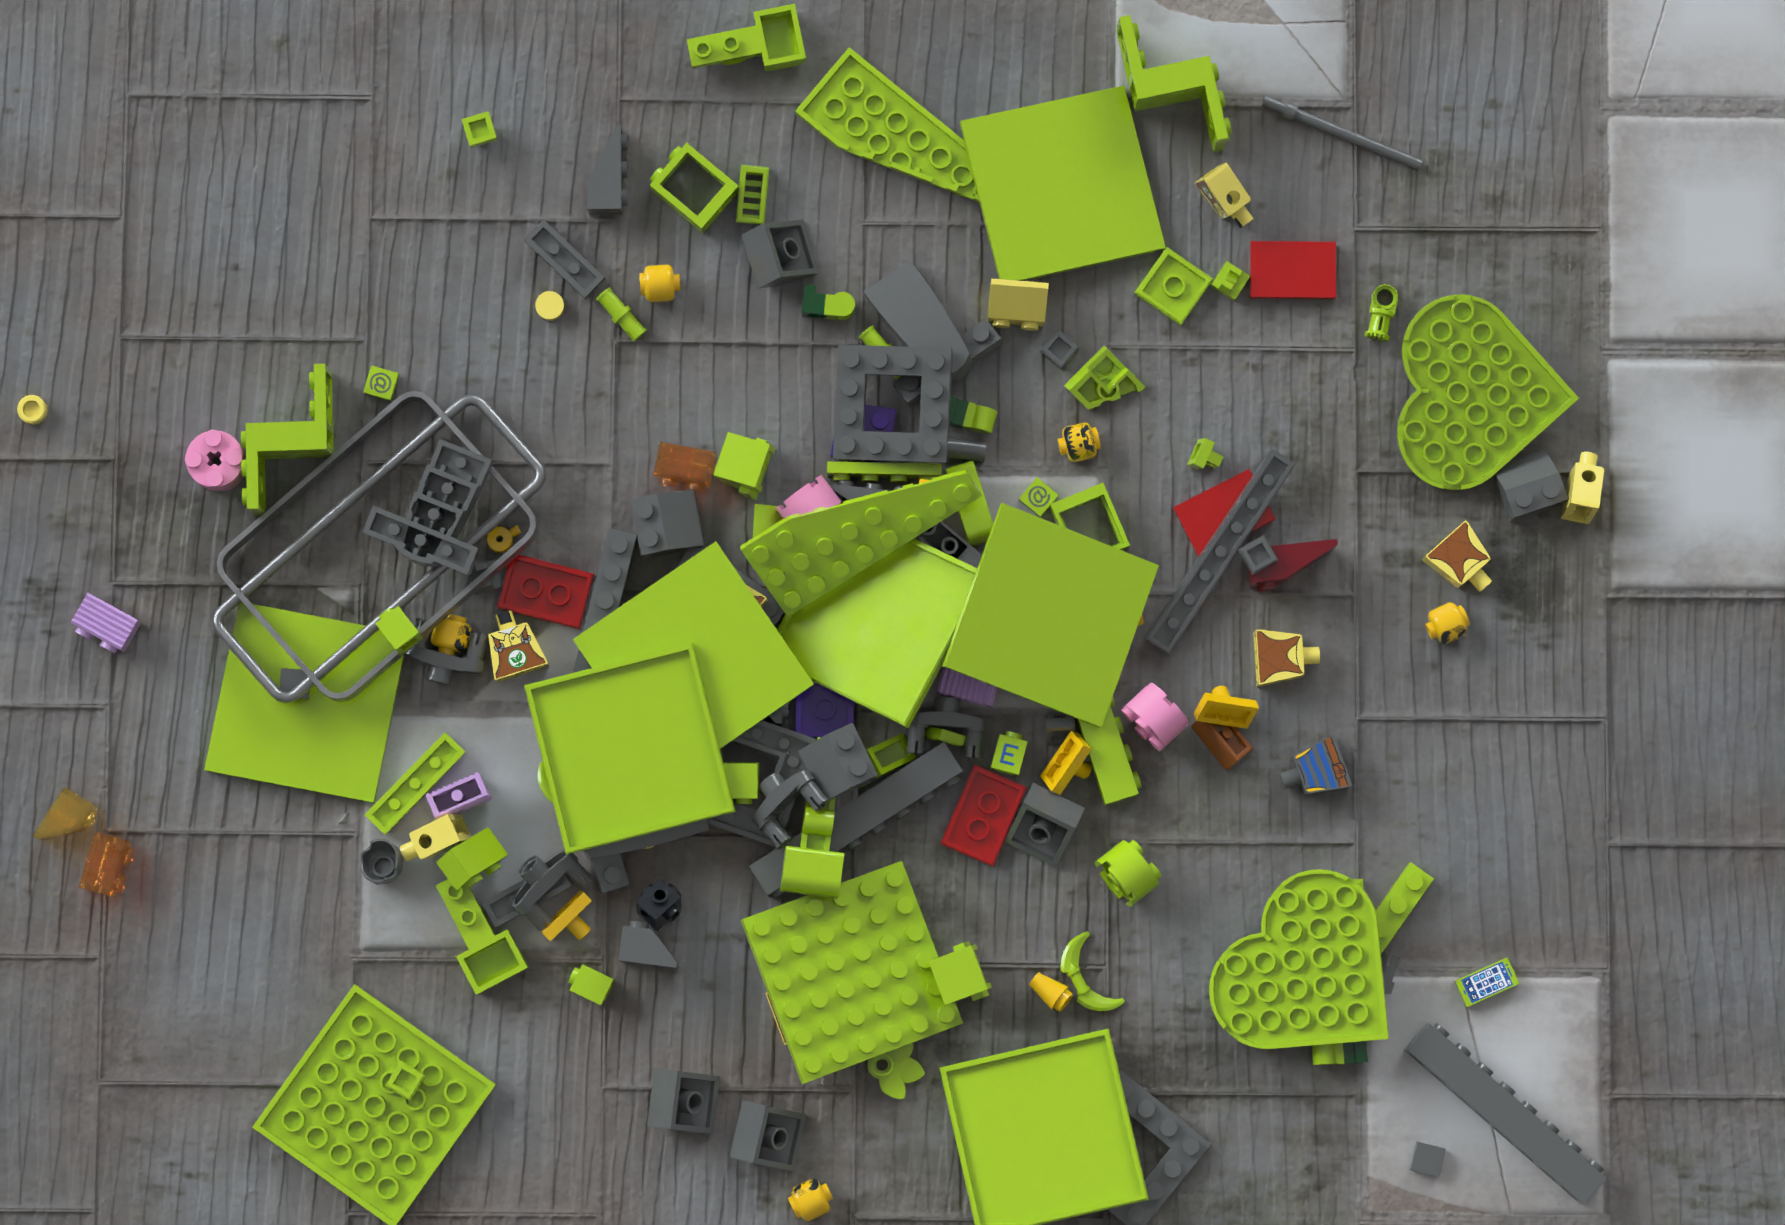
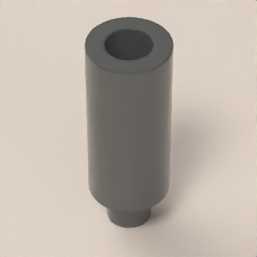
[948,438,986,463]

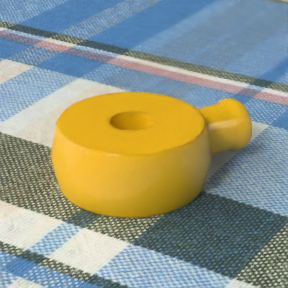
[486,525,521,553]

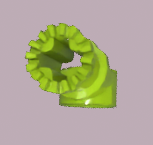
[1364,284,1398,342]

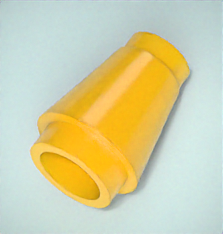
[1029,972,1073,1012]

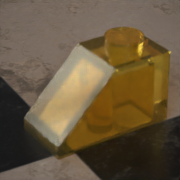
[33,787,98,841]

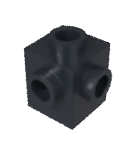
[635,879,682,932]

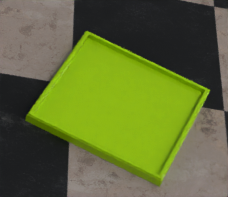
[960,85,1166,281]
[942,503,1159,727]
[777,539,977,728]
[573,541,814,749]
[204,602,405,803]
[524,643,736,855]
[939,1028,1149,1225]

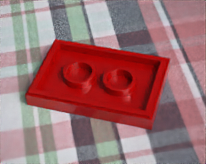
[1250,241,1336,299]
[1173,469,1275,557]
[496,555,595,630]
[940,765,1027,867]

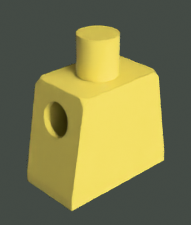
[1561,452,1604,524]
[400,814,471,862]

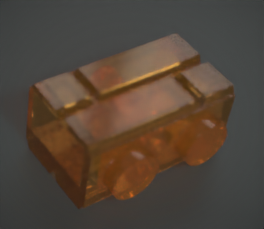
[654,442,717,492]
[79,832,135,898]

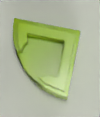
[925,727,966,747]

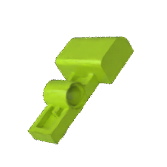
[687,4,806,71]
[780,798,844,898]
[435,879,528,995]

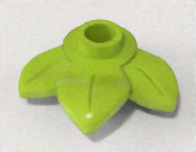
[868,1043,925,1099]

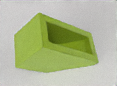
[859,733,917,788]

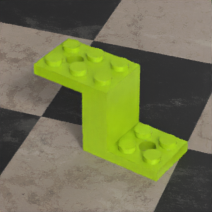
[1116,15,1232,152]
[241,364,334,517]

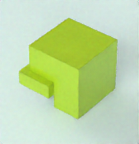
[713,432,776,500]
[929,941,992,1005]

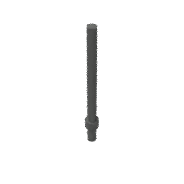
[1262,96,1423,171]

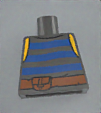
[1279,734,1352,796]

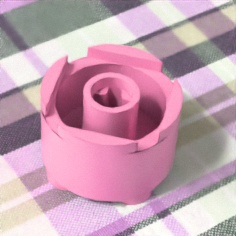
[185,430,246,491]
[776,475,842,519]
[1120,683,1189,752]

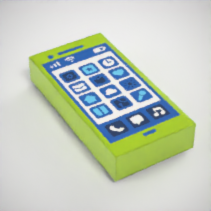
[1454,957,1520,1007]

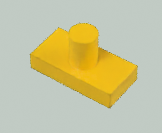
[1194,686,1259,729]
[1040,730,1092,795]
[541,889,592,942]

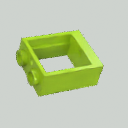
[650,142,739,234]
[1049,482,1130,552]

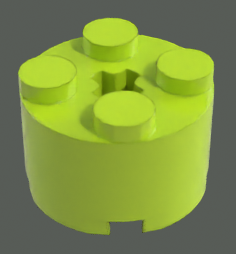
[1095,840,1162,907]

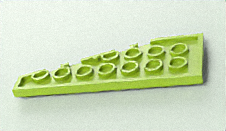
[795,47,980,203]
[740,470,982,617]

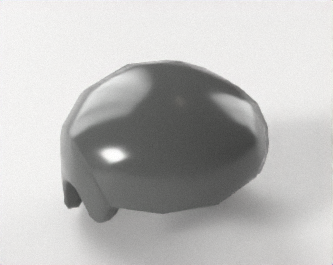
[361,839,404,885]

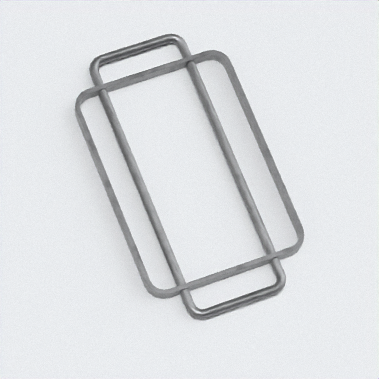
[212,391,546,703]

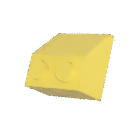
[987,278,1049,331]

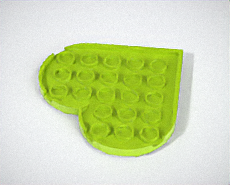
[1397,294,1579,490]
[1209,869,1389,1049]

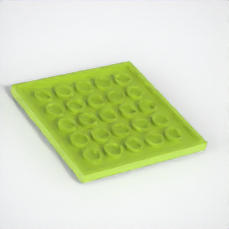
[741,861,963,1084]
[252,984,496,1225]

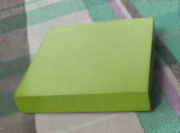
[1134,247,1213,326]

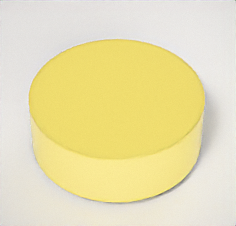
[535,291,564,321]
[17,395,48,425]

